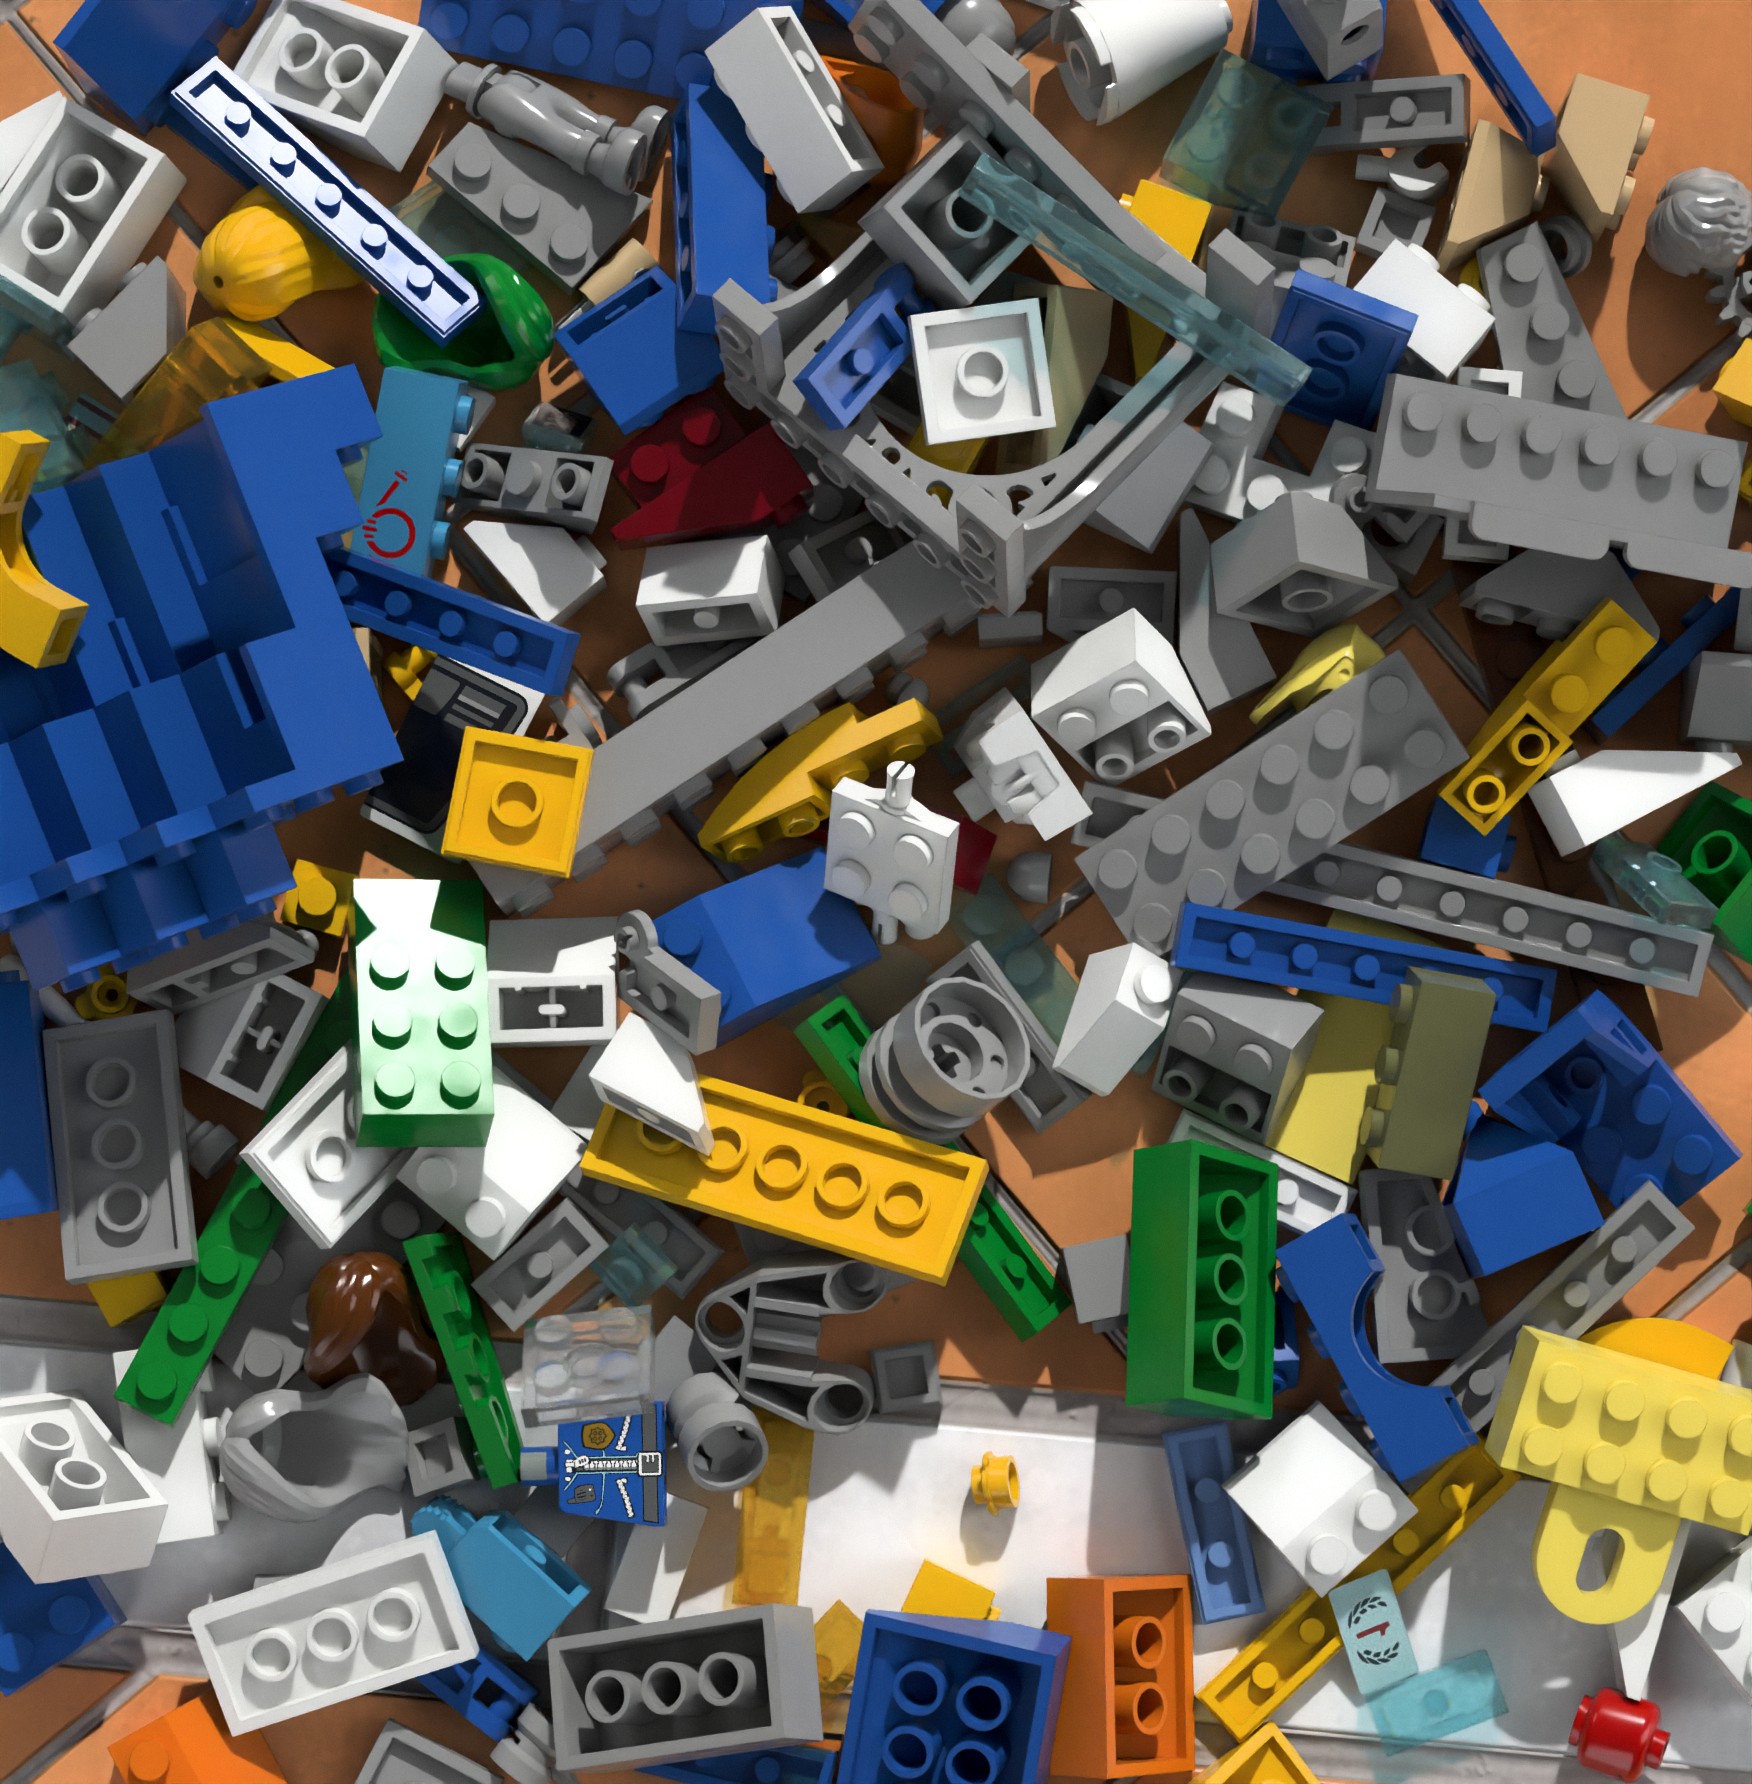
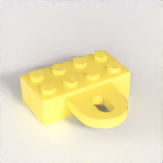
[1484,1325,1752,1625]

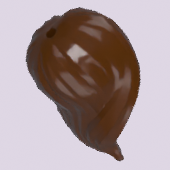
[304,1250,447,1408]

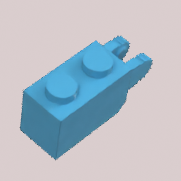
[409,1494,593,1662]

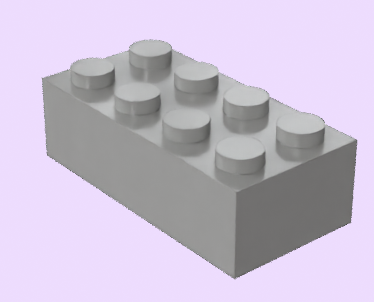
[547,1603,824,1774]

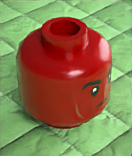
[1568,1687,1671,1783]

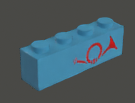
[349,366,475,624]

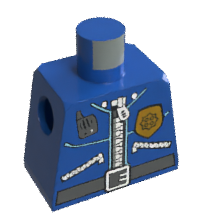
[520,1401,667,1527]

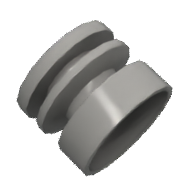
[859,977,1030,1145]

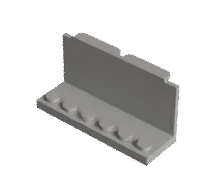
[1364,373,1752,589]

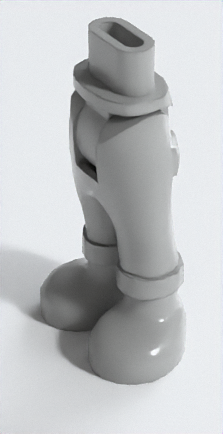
[444,61,672,196]

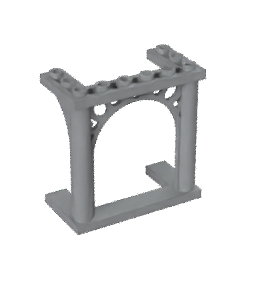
[712,32,1275,619]

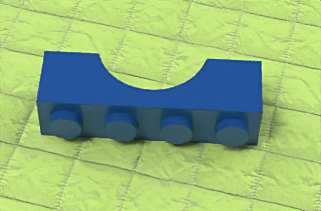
[1274,1213,1480,1483]

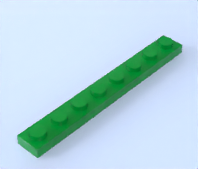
[113,965,351,1429]

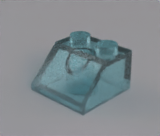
[0,359,101,495]

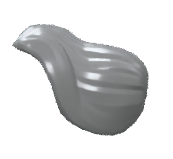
[219,1372,409,1523]

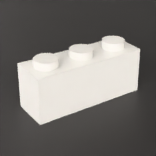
[704,6,885,214]
[112,1349,232,1544]

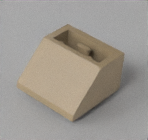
[1542,73,1655,245]

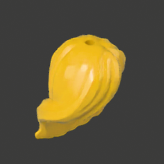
[193,185,365,322]

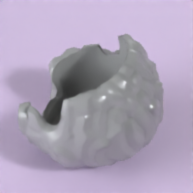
[1645,167,1752,277]

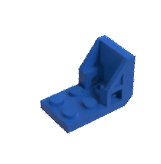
[1478,989,1743,1209]

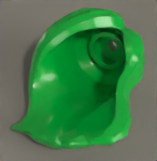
[371,253,555,391]

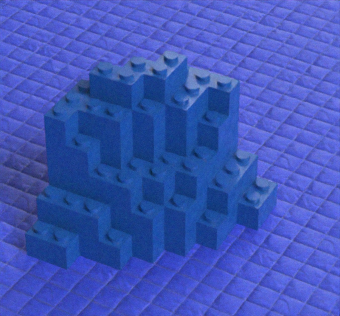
[0,363,404,994]

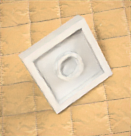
[907,298,1056,446]

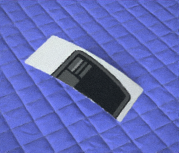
[360,594,545,864]

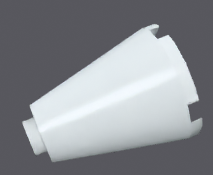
[1050,0,1233,125]

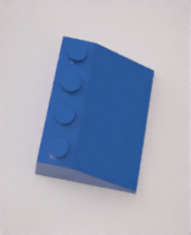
[53,0,257,137]
[837,1609,1073,1784]

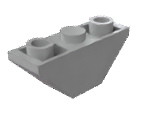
[452,442,614,535]
[1458,549,1660,642]

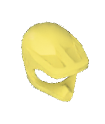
[1249,623,1386,728]

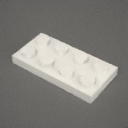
[187,1530,480,1737]

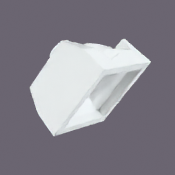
[953,687,1093,841]

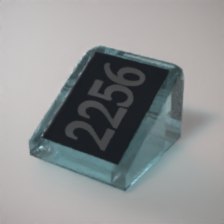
[521,402,598,455]

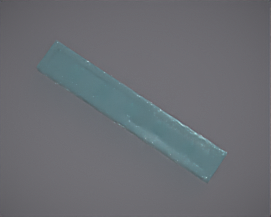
[958,152,1313,407]

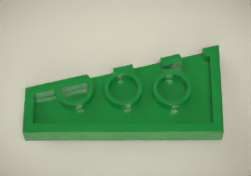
[402,1232,524,1490]

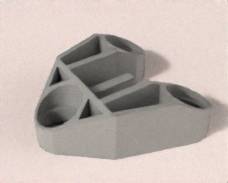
[695,1249,891,1435]

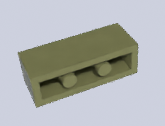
[1360,966,1497,1181]

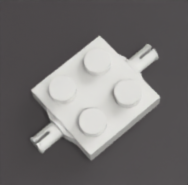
[823,761,960,945]

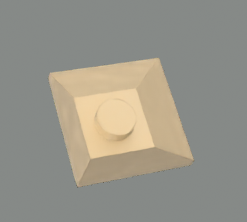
[1436,119,1550,273]

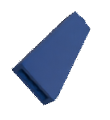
[0,970,59,1220]

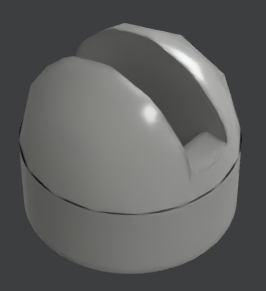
[1007,851,1053,904]

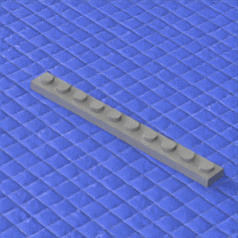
[1070,779,1714,998]

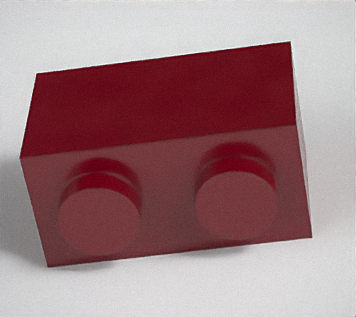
[607,386,747,510]

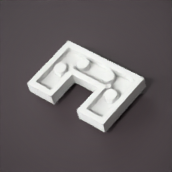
[1182,381,1376,531]

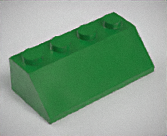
[1126,1139,1278,1420]

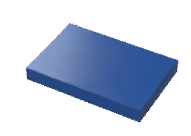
[1251,268,1419,431]

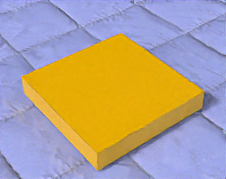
[441,726,595,879]

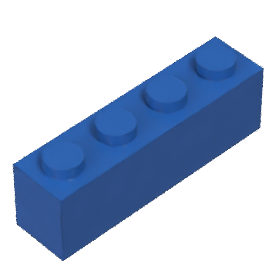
[670,83,778,335]

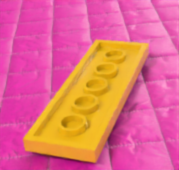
[579,1073,989,1287]

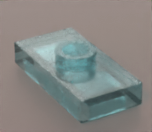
[1592,838,1719,929]

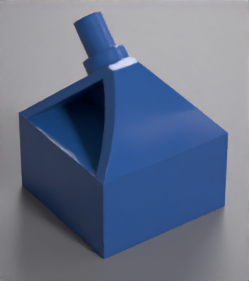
[1441,1101,1605,1279]

